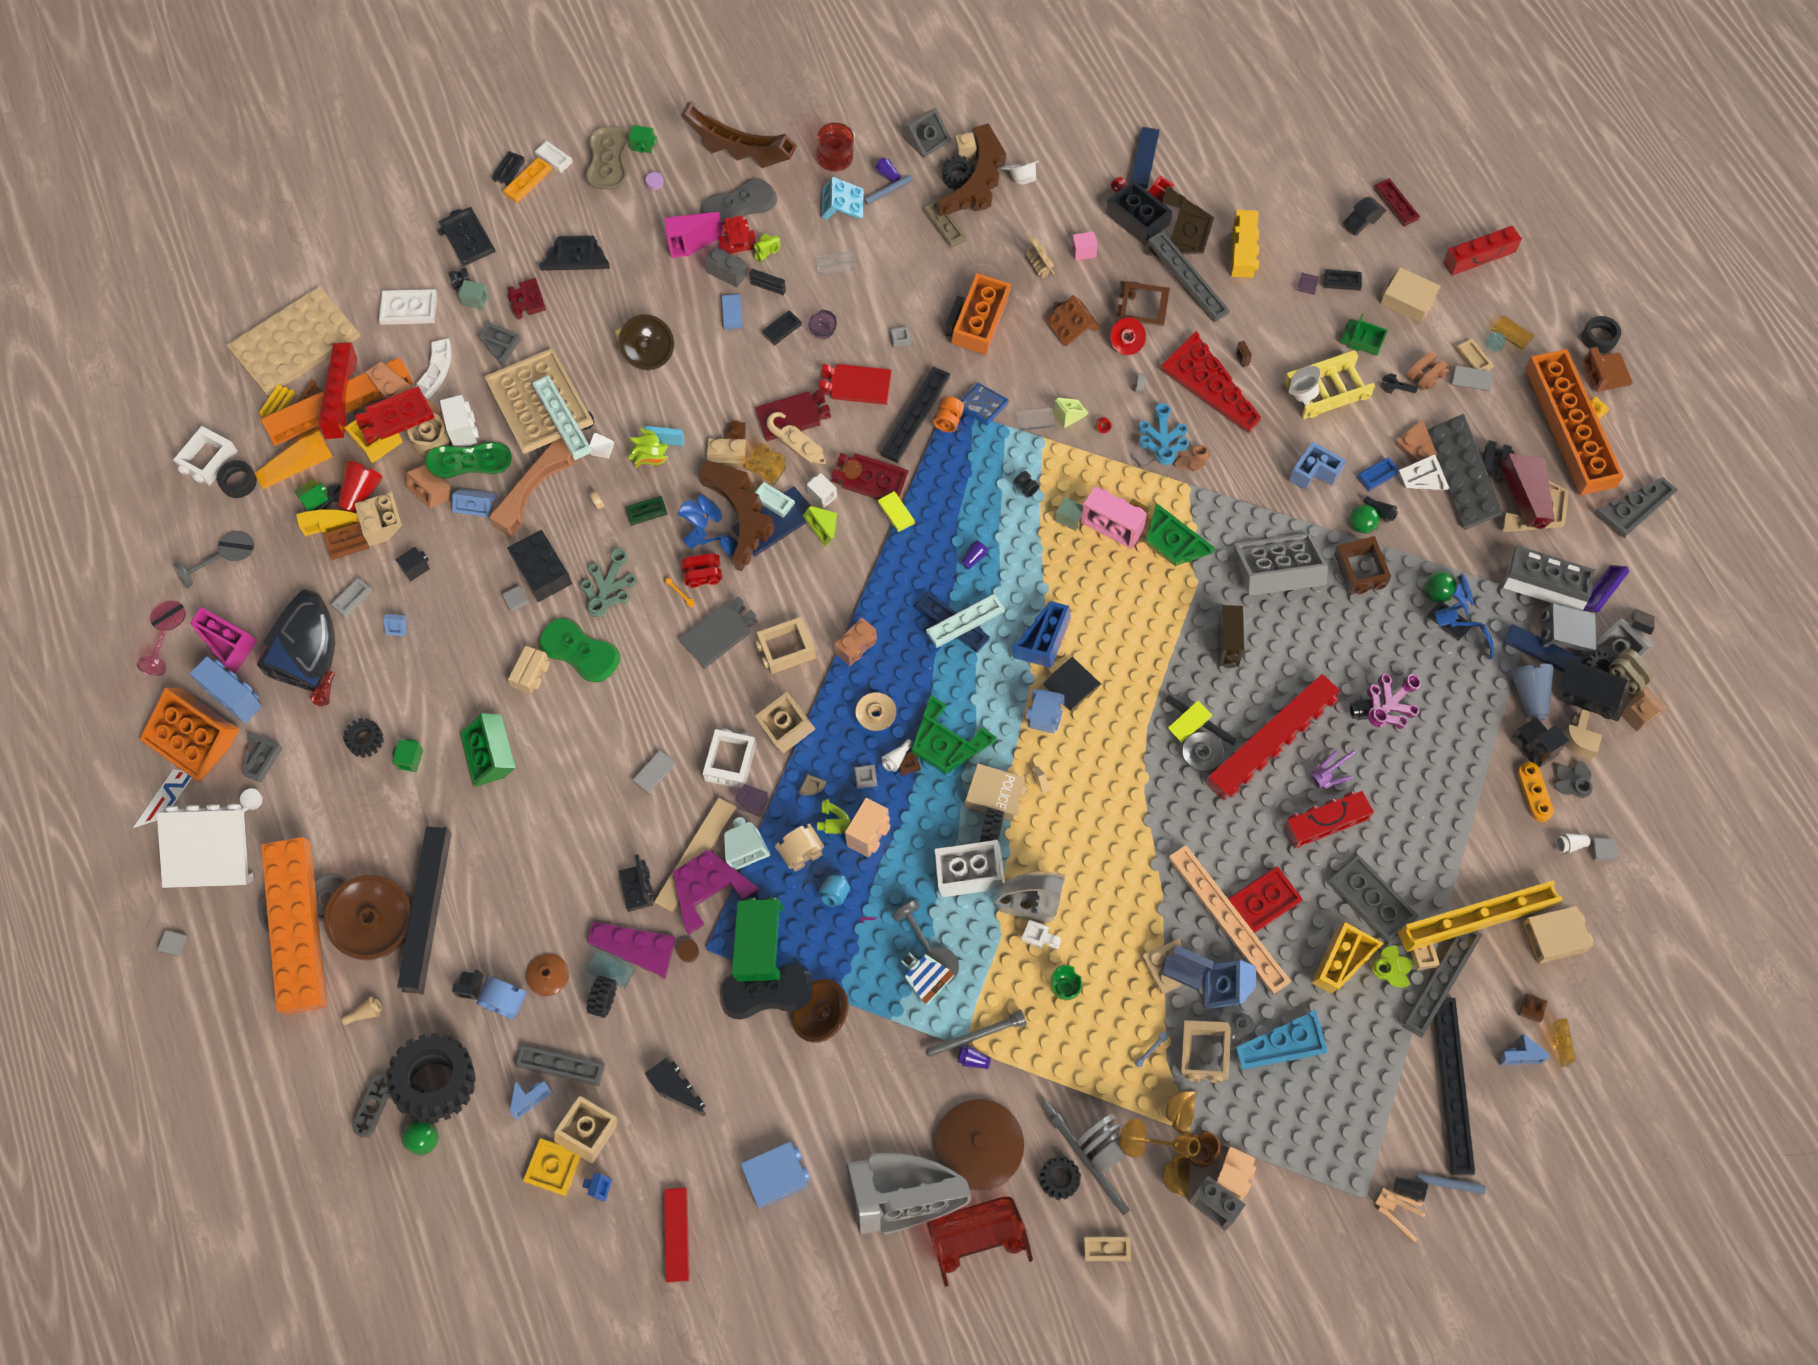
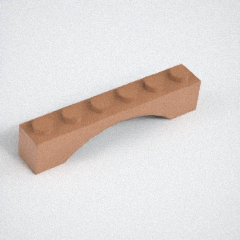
[489,438,577,538]

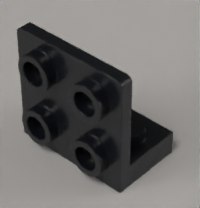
[619,854,655,912]

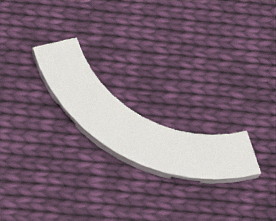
[414,338,451,399]

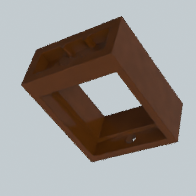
[1117,282,1170,327]
[1334,536,1391,595]

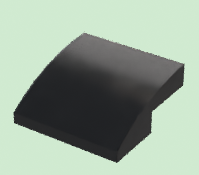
[1043,657,1101,712]

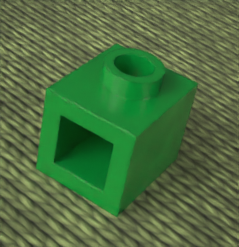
[629,125,657,153]
[294,479,329,511]
[392,739,424,773]

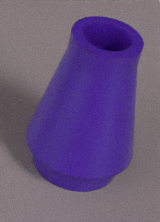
[875,157,901,183]
[960,540,988,570]
[957,1045,991,1070]

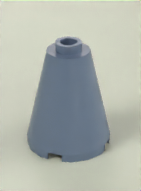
[1511,664,1553,721]

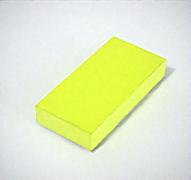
[878,491,915,532]
[1168,701,1212,744]

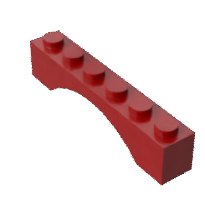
[318,342,358,439]

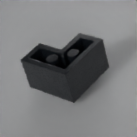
[1512,717,1570,768]

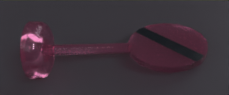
[137,601,186,676]

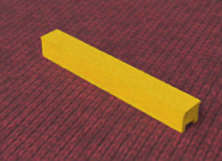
[1398,880,1563,952]

